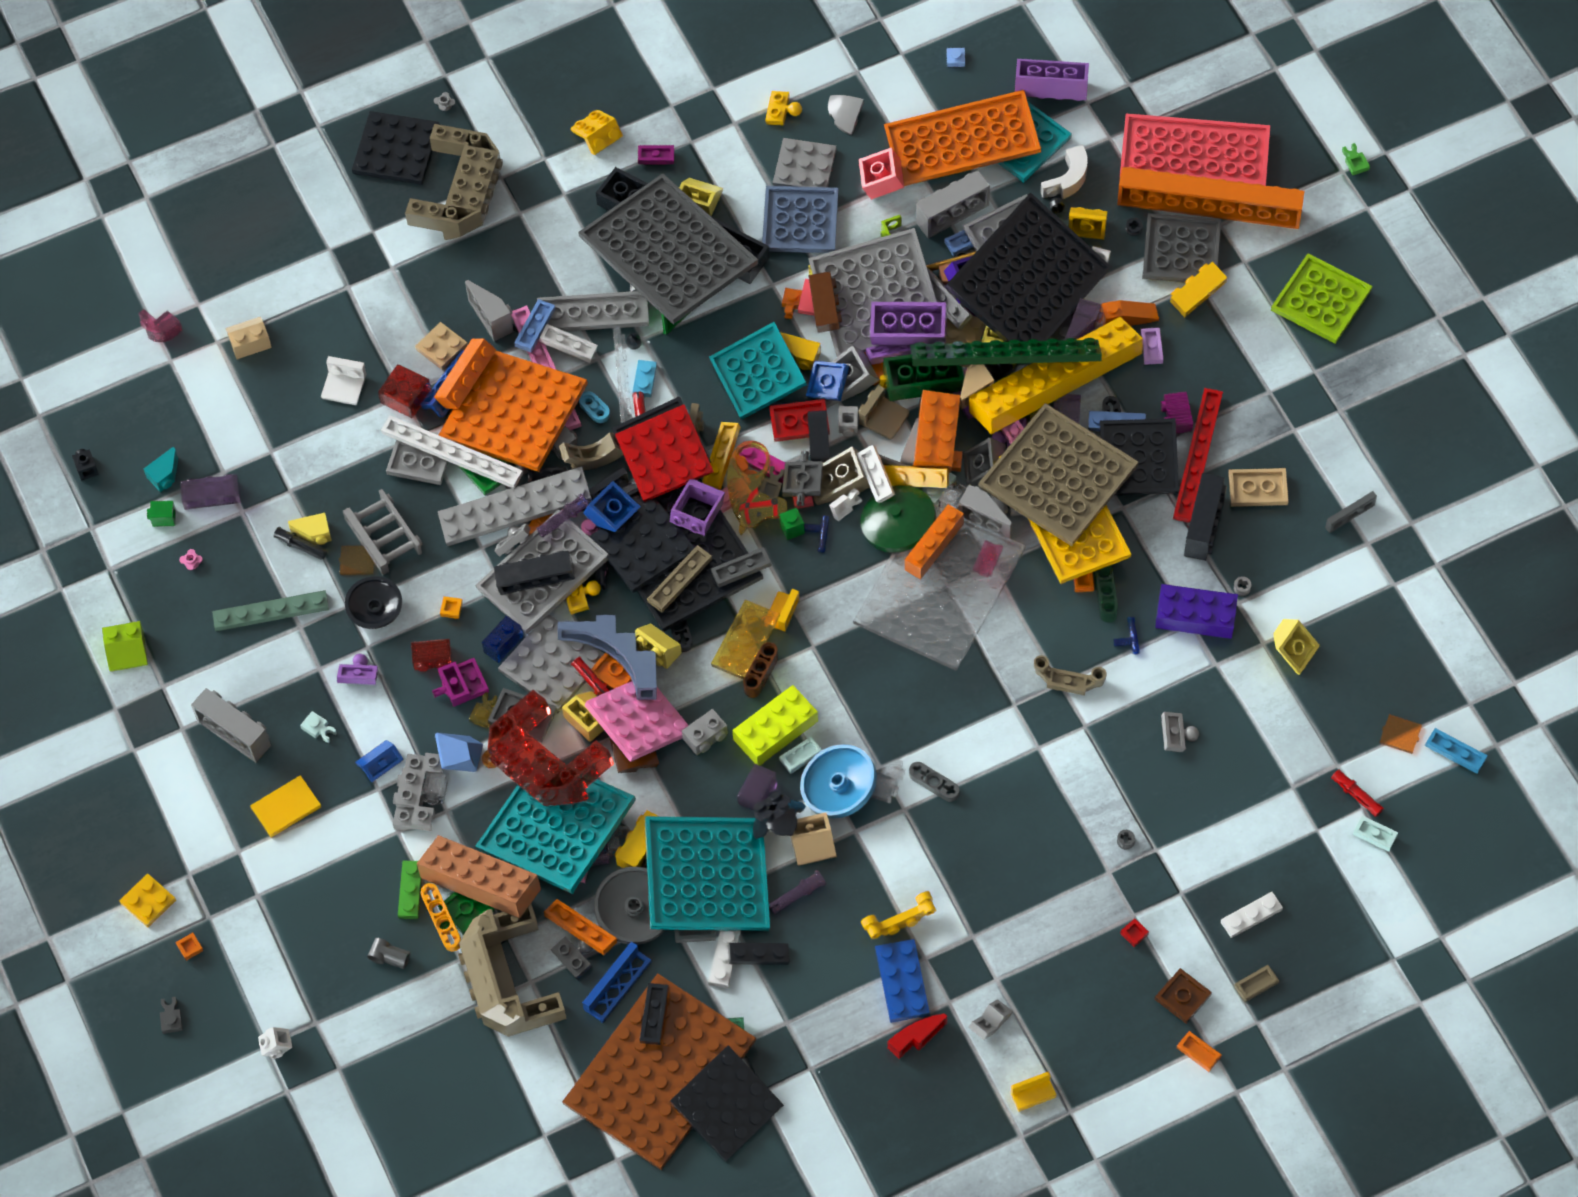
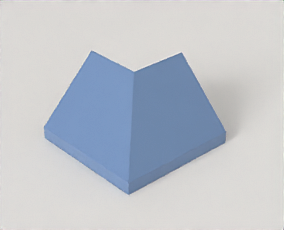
[435,733,483,772]

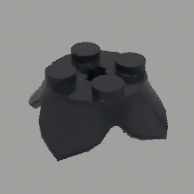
[753,791,806,839]

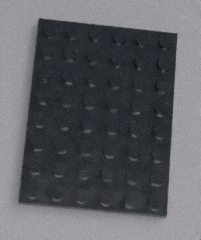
[945,192,1112,342]
[597,479,764,632]

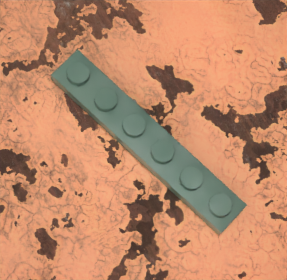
[212,590,329,631]

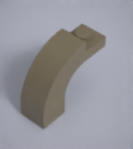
[559,432,624,470]

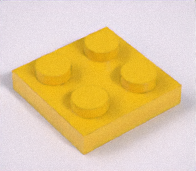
[119,873,176,928]

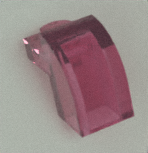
[138,309,182,342]

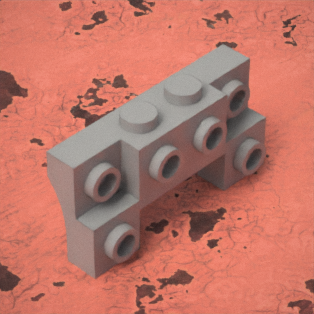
[393,753,443,831]

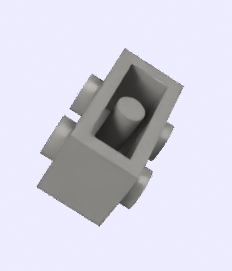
[682,709,728,755]

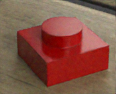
[1120,918,1149,947]

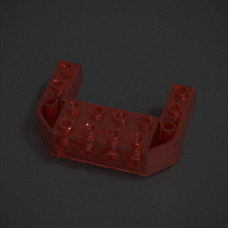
[488,690,614,806]

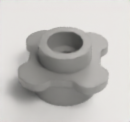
[434,92,455,111]

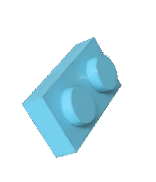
[633,360,657,397]

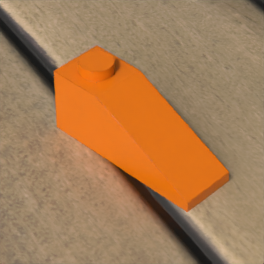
[1101,300,1159,326]

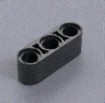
[808,410,830,463]

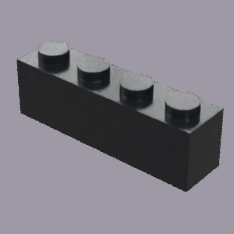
[494,551,575,595]

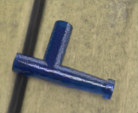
[804,515,829,552]
[1113,617,1140,655]

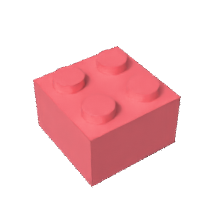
[859,147,904,200]

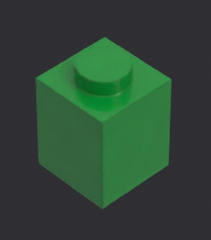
[147,501,176,527]
[779,508,804,540]

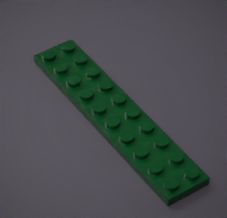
[911,338,1102,366]

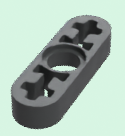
[909,762,959,802]

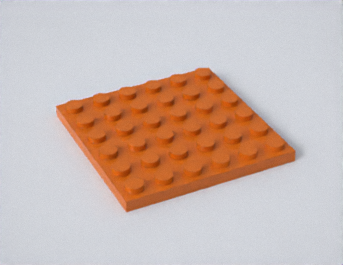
[438,351,588,472]

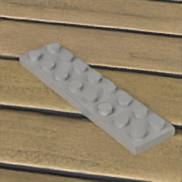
[438,466,592,546]

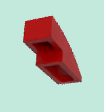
[888,1013,947,1059]

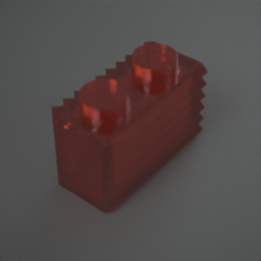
[411,639,452,672]

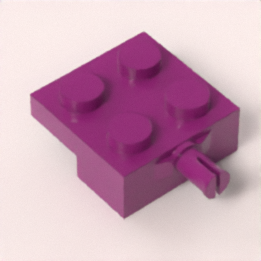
[432,658,489,707]

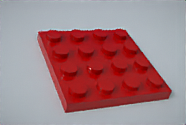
[615,404,714,502]

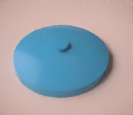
[800,744,877,819]

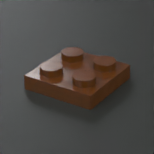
[1155,968,1212,1024]

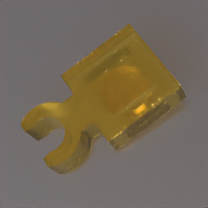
[469,692,498,728]

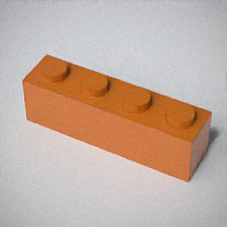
[434,339,496,409]
[905,504,964,580]

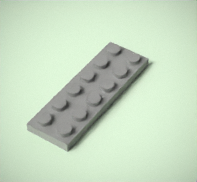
[537,291,649,331]

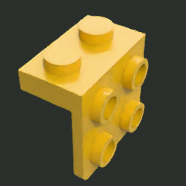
[571,110,623,155]

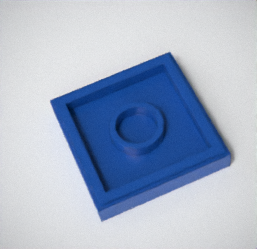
[806,361,849,401]

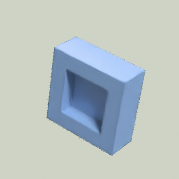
[947,48,965,67]

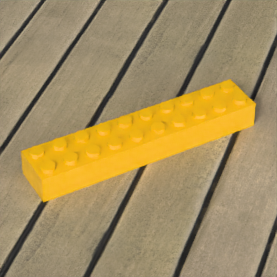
[969,317,1143,434]

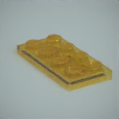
[711,600,780,680]

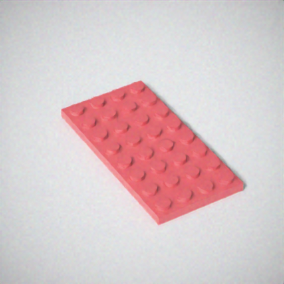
[1120,113,1270,186]

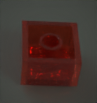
[378,364,431,418]

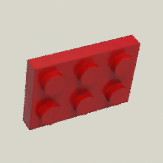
[769,399,830,442]

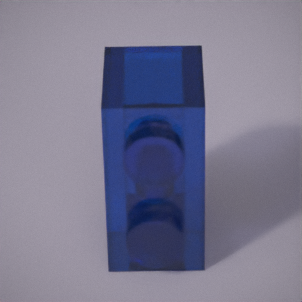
[482,615,523,663]

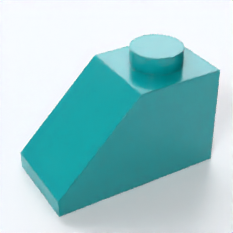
[144,447,179,492]

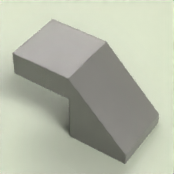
[968,999,1013,1040]

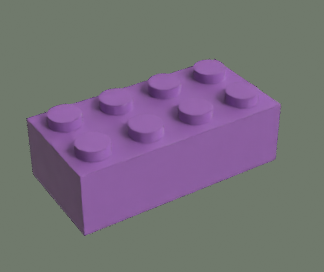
[1015,59,1089,101]
[870,302,947,345]

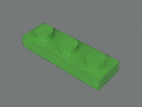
[398,861,422,919]

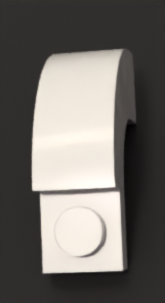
[1041,145,1087,199]

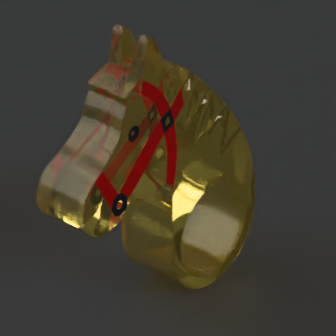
[727,441,788,535]

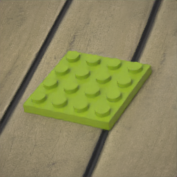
[1271,253,1373,344]

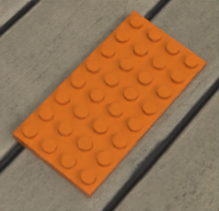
[884,90,1041,186]

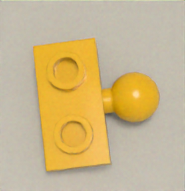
[765,91,802,125]
[566,581,601,615]

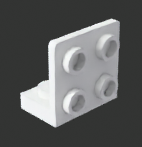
[321,356,367,405]

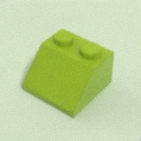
[102,621,148,672]

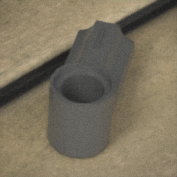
[367,938,410,969]

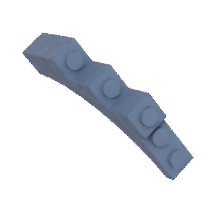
[558,615,657,700]

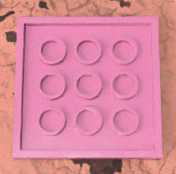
[585,681,689,762]

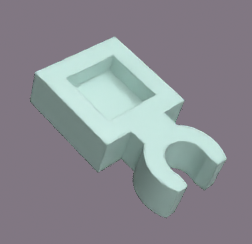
[300,711,337,743]

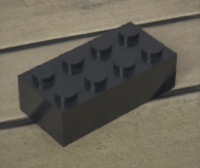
[1184,473,1227,561]

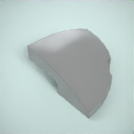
[828,95,864,136]

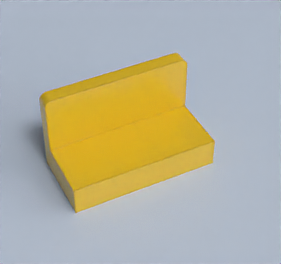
[764,589,800,632]
[1011,1071,1056,1112]

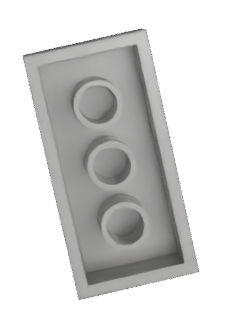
[916,170,990,238]
[191,688,271,763]

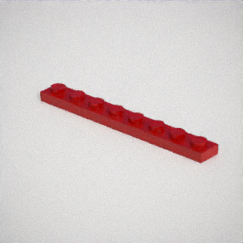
[1173,388,1223,523]

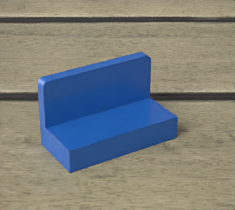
[355,740,404,782]

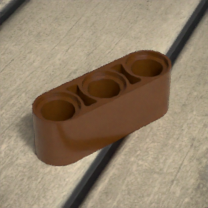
[743,642,778,698]

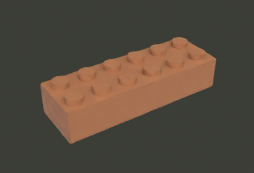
[417,835,541,918]

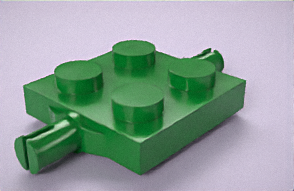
[438,892,494,935]

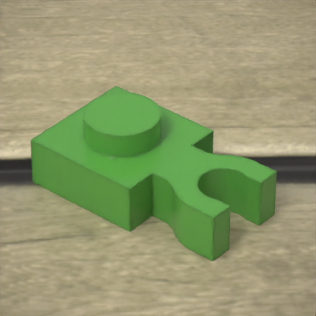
[1342,143,1370,176]

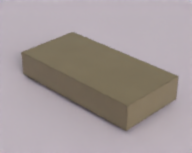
[1234,965,1279,1002]

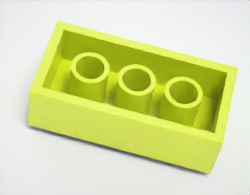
[732,685,818,767]

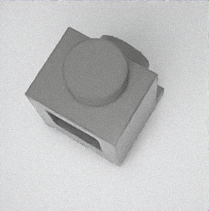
[839,406,858,437]

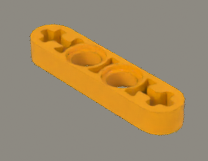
[420,883,461,952]

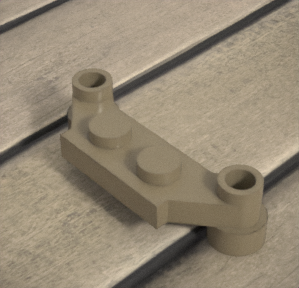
[1034,655,1107,696]

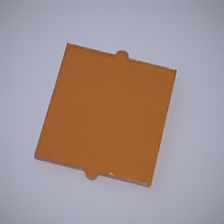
[339,546,374,575]
[1379,714,1422,754]

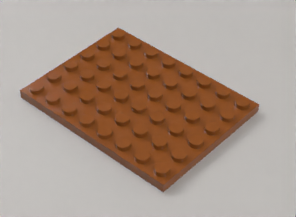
[562,973,756,1170]

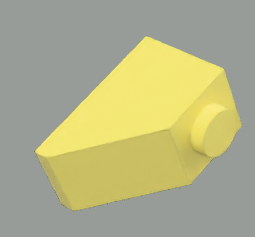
[288,513,332,545]

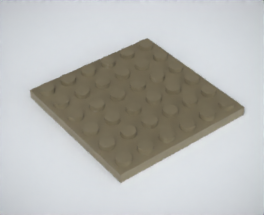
[978,403,1138,546]

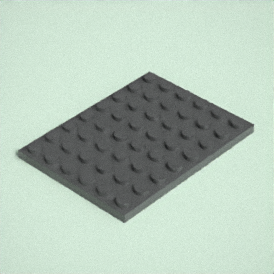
[578,174,758,324]

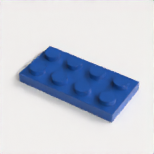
[875,939,930,1023]

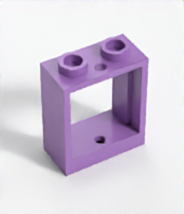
[670,479,725,536]

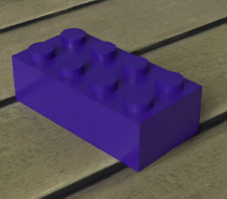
[1155,584,1238,639]

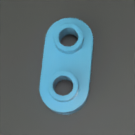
[579,391,610,423]

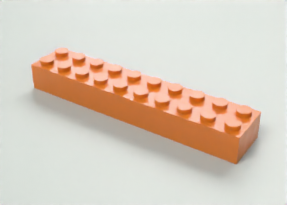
[1117,167,1305,229]

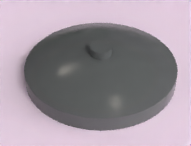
[594,867,665,945]

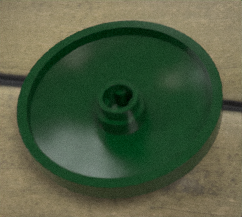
[860,485,936,553]

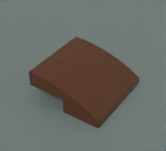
[610,738,659,773]

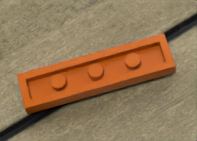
[544,899,617,955]

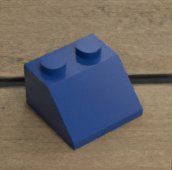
[583,481,641,532]

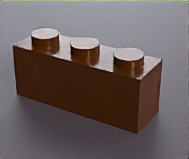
[808,271,842,333]

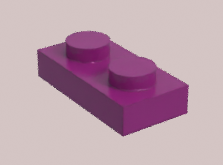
[638,145,675,164]

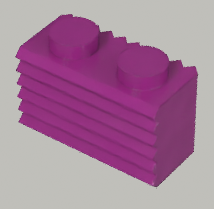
[1161,392,1193,434]

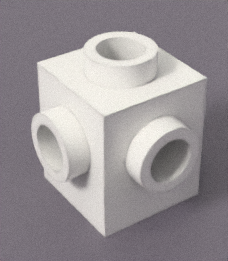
[258,1027,292,1059]

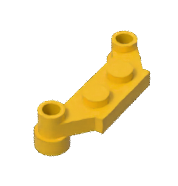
[861,891,936,939]

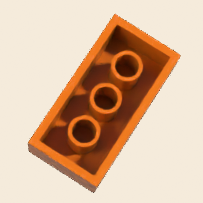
[913,390,960,473]

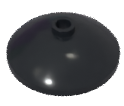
[345,576,402,629]

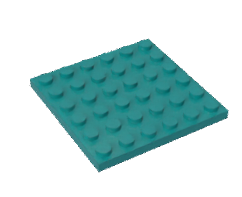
[475,753,636,894]
[645,816,770,931]

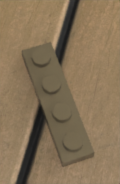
[647,545,712,612]

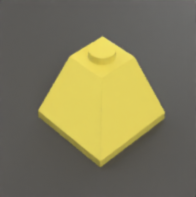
[1273,619,1320,675]

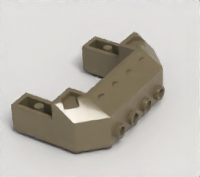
[405,124,503,240]
[458,904,567,1037]

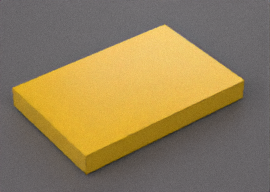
[250,775,321,838]

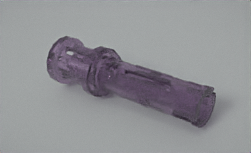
[536,493,589,538]
[769,870,826,915]

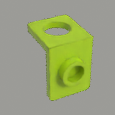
[880,215,902,237]

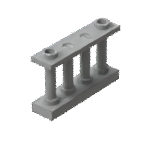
[343,489,422,575]

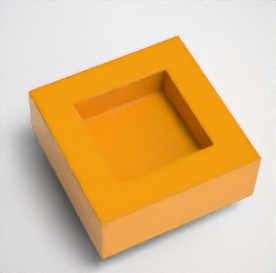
[440,596,463,619]

